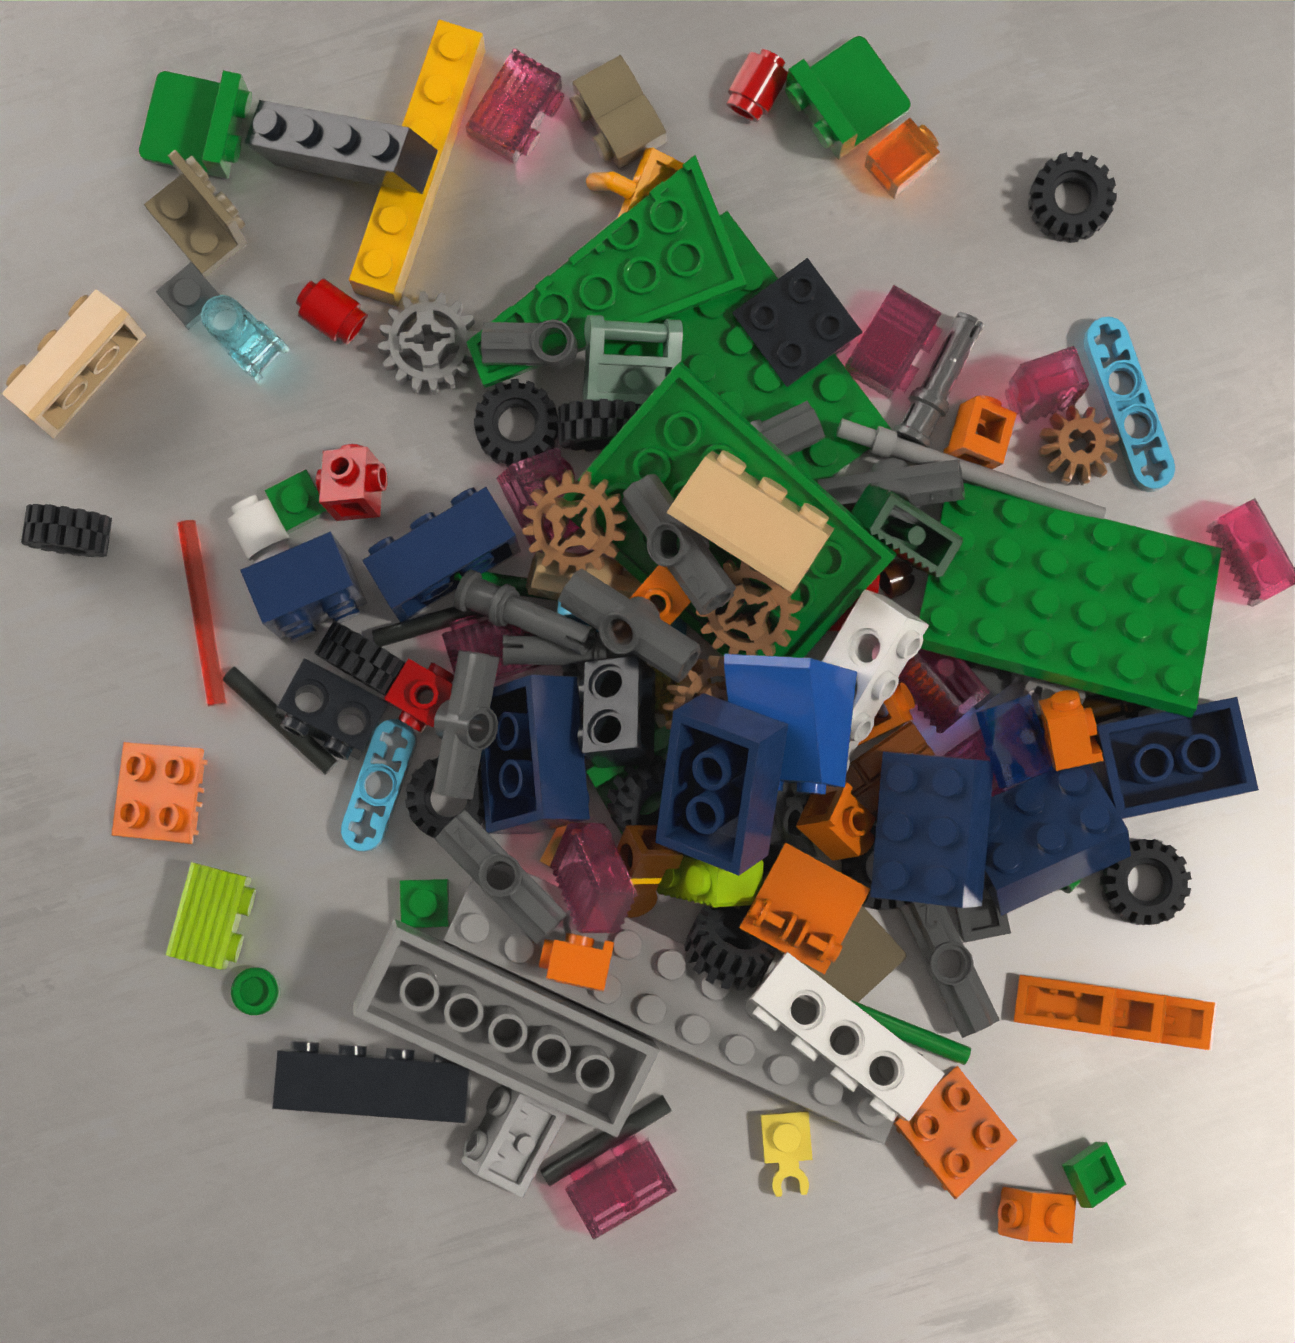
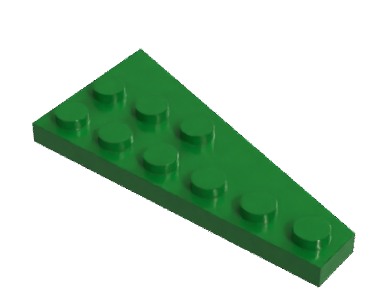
[466,155,747,388]

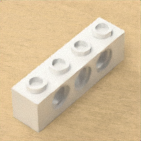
[822,589,929,773]
[749,952,944,1122]

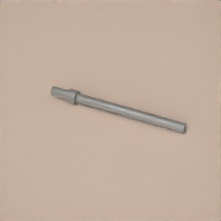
[836,418,1106,519]

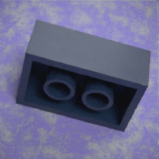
[362,487,521,622]
[240,531,367,643]
[480,675,590,834]
[655,693,789,876]
[1094,697,1259,819]
[870,752,994,908]
[984,764,1131,916]

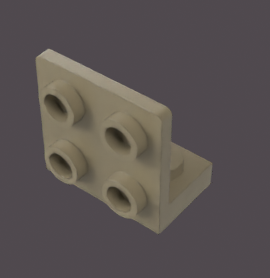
[144,150,248,278]
[777,905,907,1002]

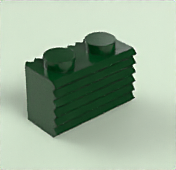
[851,483,963,577]

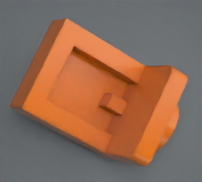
[998,1187,1076,1244]

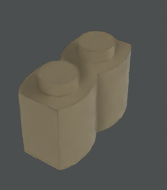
[569,55,667,169]

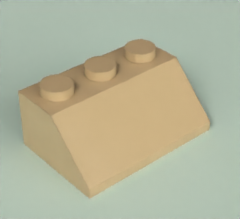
[2,289,146,439]
[667,451,834,593]

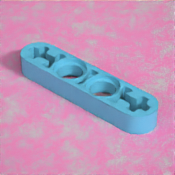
[1083,317,1175,492]

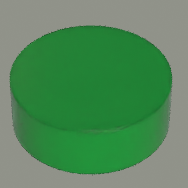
[231,967,281,1015]

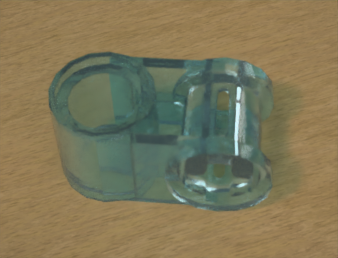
[201,295,290,383]

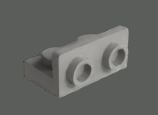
[461,1084,567,1197]

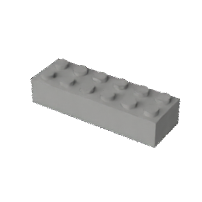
[352,919,660,1137]

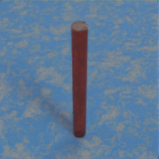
[177,520,226,707]

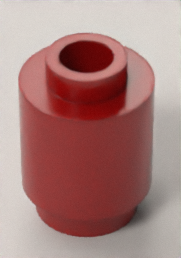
[726,49,788,122]
[296,278,368,345]

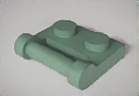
[583,315,683,404]

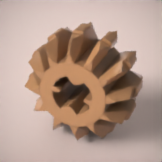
[1038,405,1119,486]

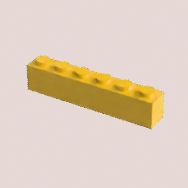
[349,19,486,307]

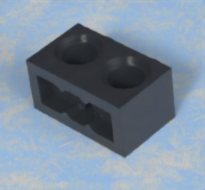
[577,656,656,768]
[275,658,389,760]

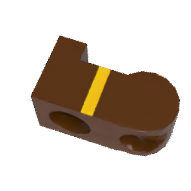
[605,825,685,918]

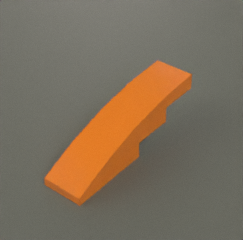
[1014,975,1217,1050]

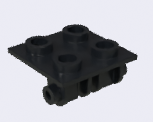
[732,258,863,387]

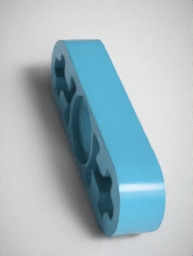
[341,719,417,852]

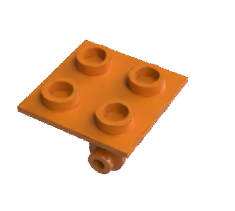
[111,742,208,844]
[739,842,870,975]
[893,1066,1018,1200]

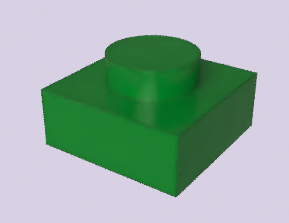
[264,469,328,534]
[400,879,450,928]
[1062,1142,1127,1208]

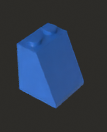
[724,654,857,795]

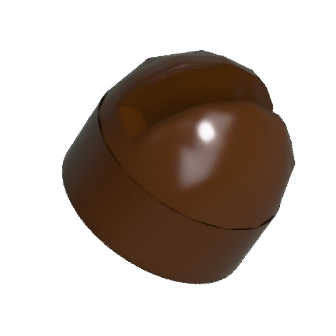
[879,559,915,599]

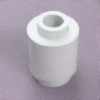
[227,495,290,563]

